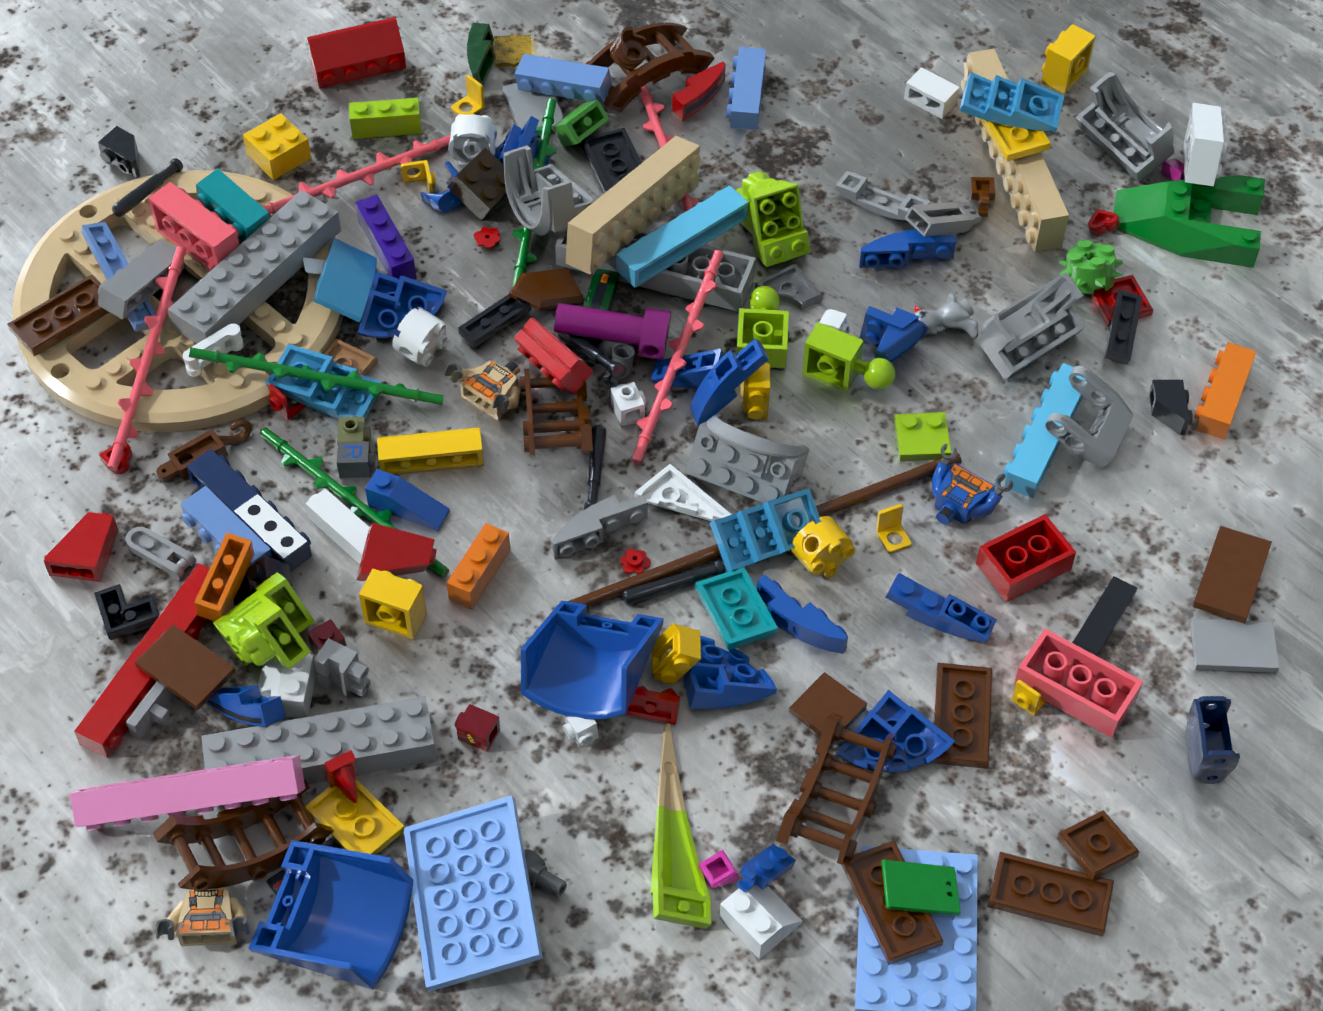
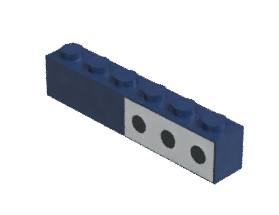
[186,449,312,572]

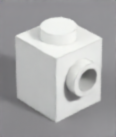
[610,382,646,427]

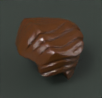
[610,27,648,71]

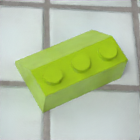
[349,98,422,139]

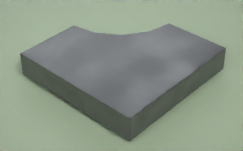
[755,263,822,310]

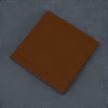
[789,672,867,741]
[1057,810,1140,881]

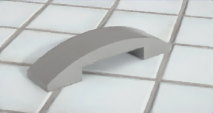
[835,171,931,220]

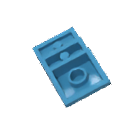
[959,72,1064,132]
[314,238,378,322]
[266,344,382,421]
[710,488,822,572]

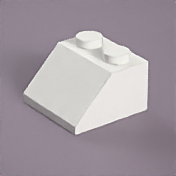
[258,654,317,718]
[719,885,802,960]

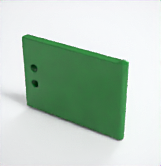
[881,859,961,916]

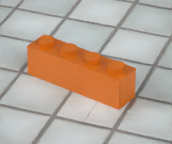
[1194,342,1257,440]

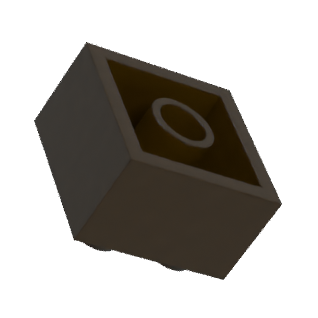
[447,147,507,220]

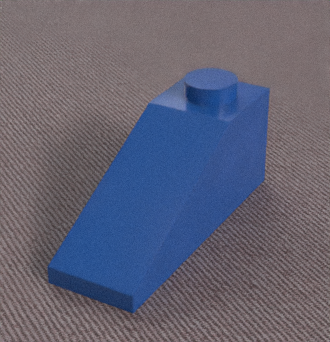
[651,349,725,389]
[365,469,450,531]

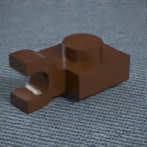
[970,177,996,217]

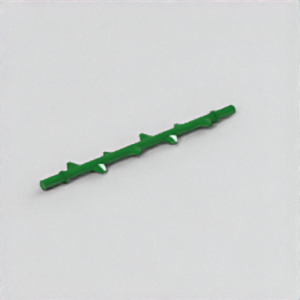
[512,98,557,287]
[189,347,444,405]
[260,427,449,577]

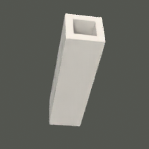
[305,488,370,564]

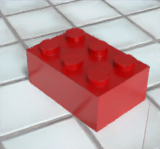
[976,514,1076,603]

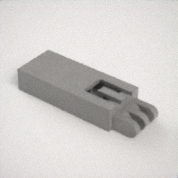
[905,202,982,237]

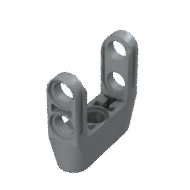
[1045,366,1133,468]

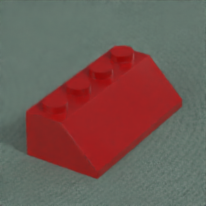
[307,17,406,89]

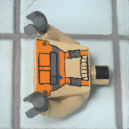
[444,361,521,420]
[156,888,250,946]

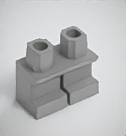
[314,638,371,698]

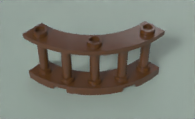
[586,22,715,113]
[520,369,593,457]
[776,713,898,865]
[153,779,334,891]

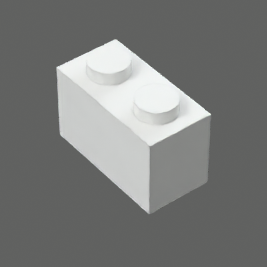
[904,67,960,119]

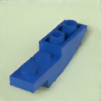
[859,229,956,268]
[690,338,769,426]
[885,572,997,643]
[757,575,848,654]

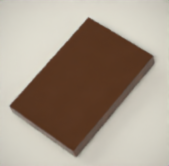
[135,625,236,711]

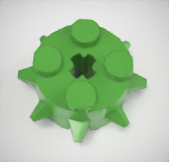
[1059,239,1123,294]

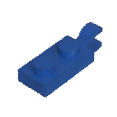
[736,843,796,893]

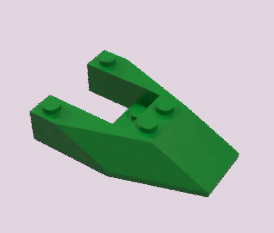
[1113,175,1265,268]

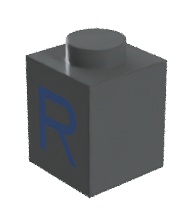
[337,441,376,478]

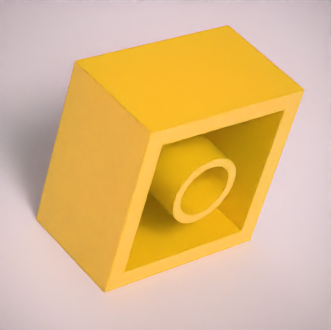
[1042,24,1096,94]
[243,113,311,180]
[359,569,427,640]

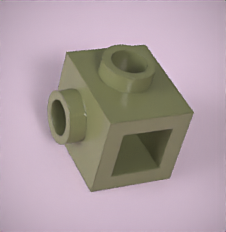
[337,416,371,445]

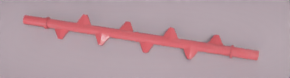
[640,85,708,246]
[263,135,451,215]
[107,246,186,471]
[631,250,724,464]

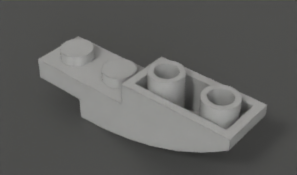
[552,495,648,559]

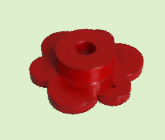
[473,227,501,249]
[620,548,651,574]

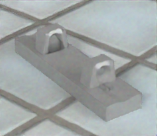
[126,640,200,740]

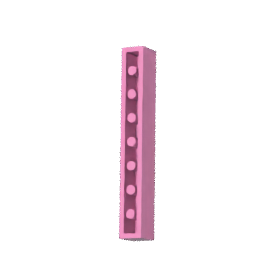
[69,755,305,830]

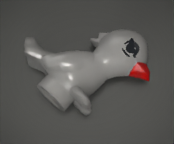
[913,293,978,339]

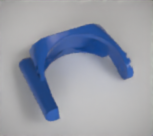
[420,161,463,213]

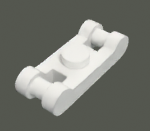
[183,324,244,377]

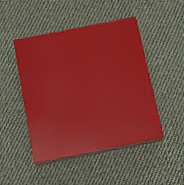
[1089,275,1154,327]

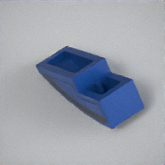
[206,686,286,727]

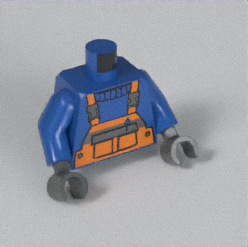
[932,444,1013,525]

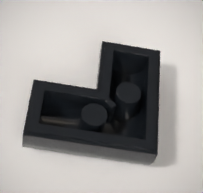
[94,584,160,640]

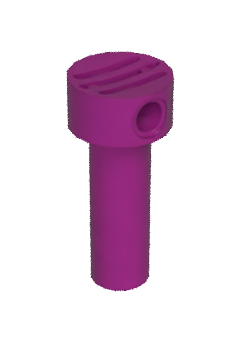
[554,303,671,360]

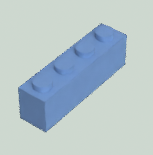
[726,47,766,130]
[514,54,612,104]
[180,486,273,568]

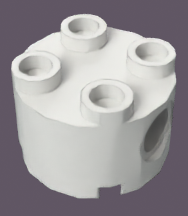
[448,114,497,167]
[393,307,448,367]

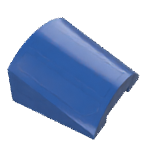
[521,600,664,719]
[248,840,413,990]

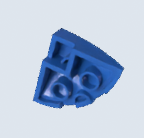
[357,272,448,338]
[683,636,777,709]
[836,690,955,773]

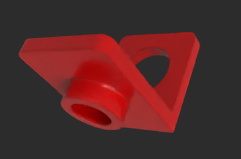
[268,383,306,419]

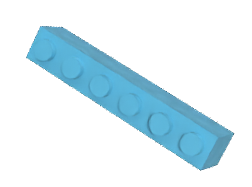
[616,185,748,288]
[1003,363,1086,498]

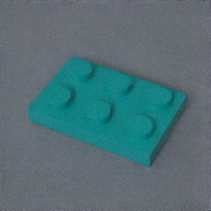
[695,567,778,650]

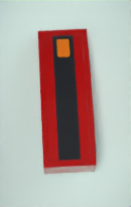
[672,62,726,121]

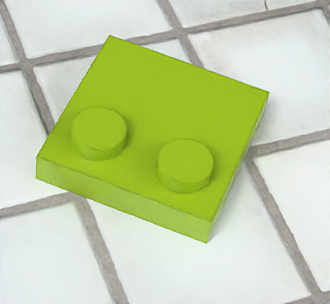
[894,412,952,461]

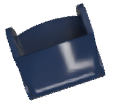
[1186,696,1240,784]

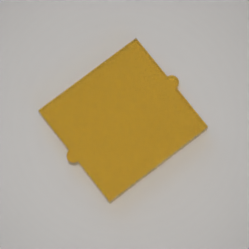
[494,34,532,68]

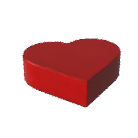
[1088,209,1120,235]
[99,443,132,474]

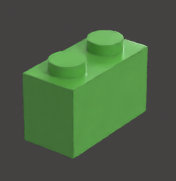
[552,99,609,147]

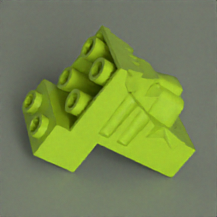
[734,170,810,267]
[213,572,315,669]

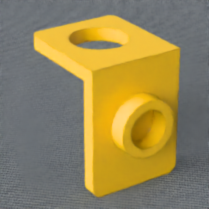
[451,75,485,115]
[401,160,436,194]
[875,504,911,554]
[1011,680,1046,716]

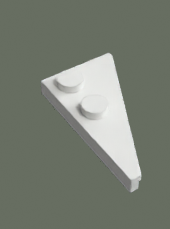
[634,464,732,521]

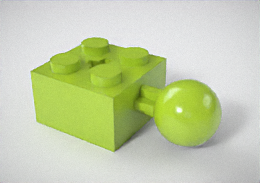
[737,286,789,368]
[802,322,895,392]

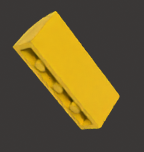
[377,427,484,474]

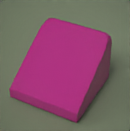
[1160,158,1185,181]
[698,850,740,889]

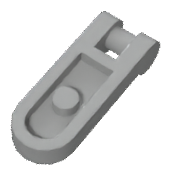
[126,527,196,581]

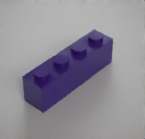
[355,195,416,279]

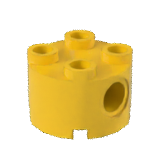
[791,516,856,578]

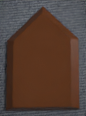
[508,268,584,310]

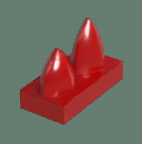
[625,685,681,725]
[325,750,358,803]

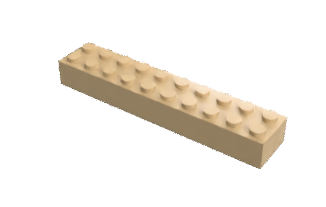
[961,49,1069,252]

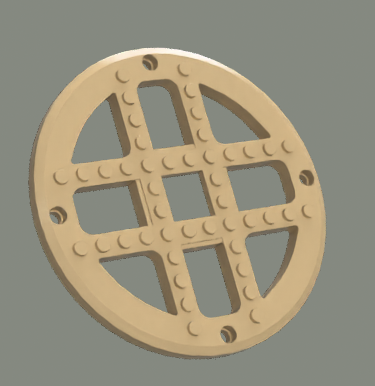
[12,170,344,432]

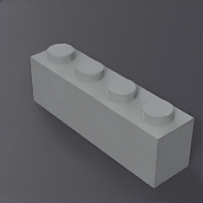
[98,238,184,320]

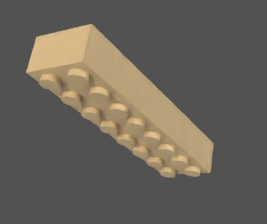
[566,136,701,275]

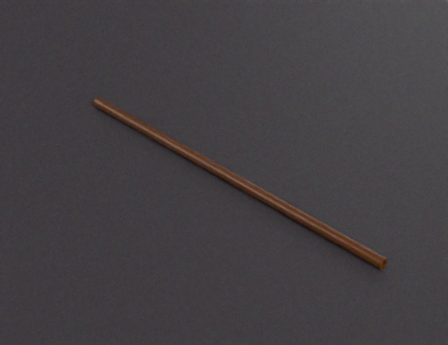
[556,452,962,608]

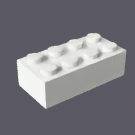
[1183,103,1227,186]

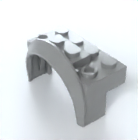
[1076,72,1175,183]
[504,146,595,235]
[976,273,1086,380]
[685,414,810,503]

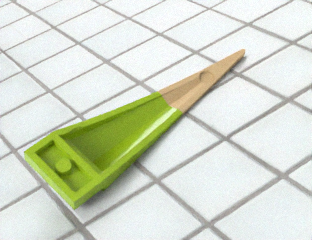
[650,723,711,929]

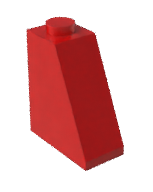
[44,512,118,582]
[356,523,437,581]

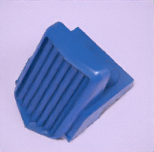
[494,116,551,166]
[859,306,929,362]

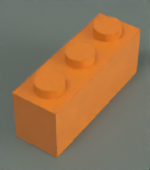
[447,523,510,610]
[194,532,254,621]

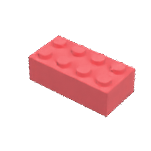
[148,182,239,271]
[1014,629,1143,738]

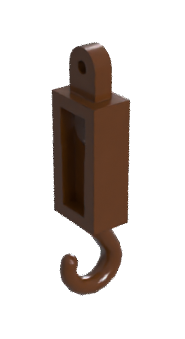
[156,420,252,481]

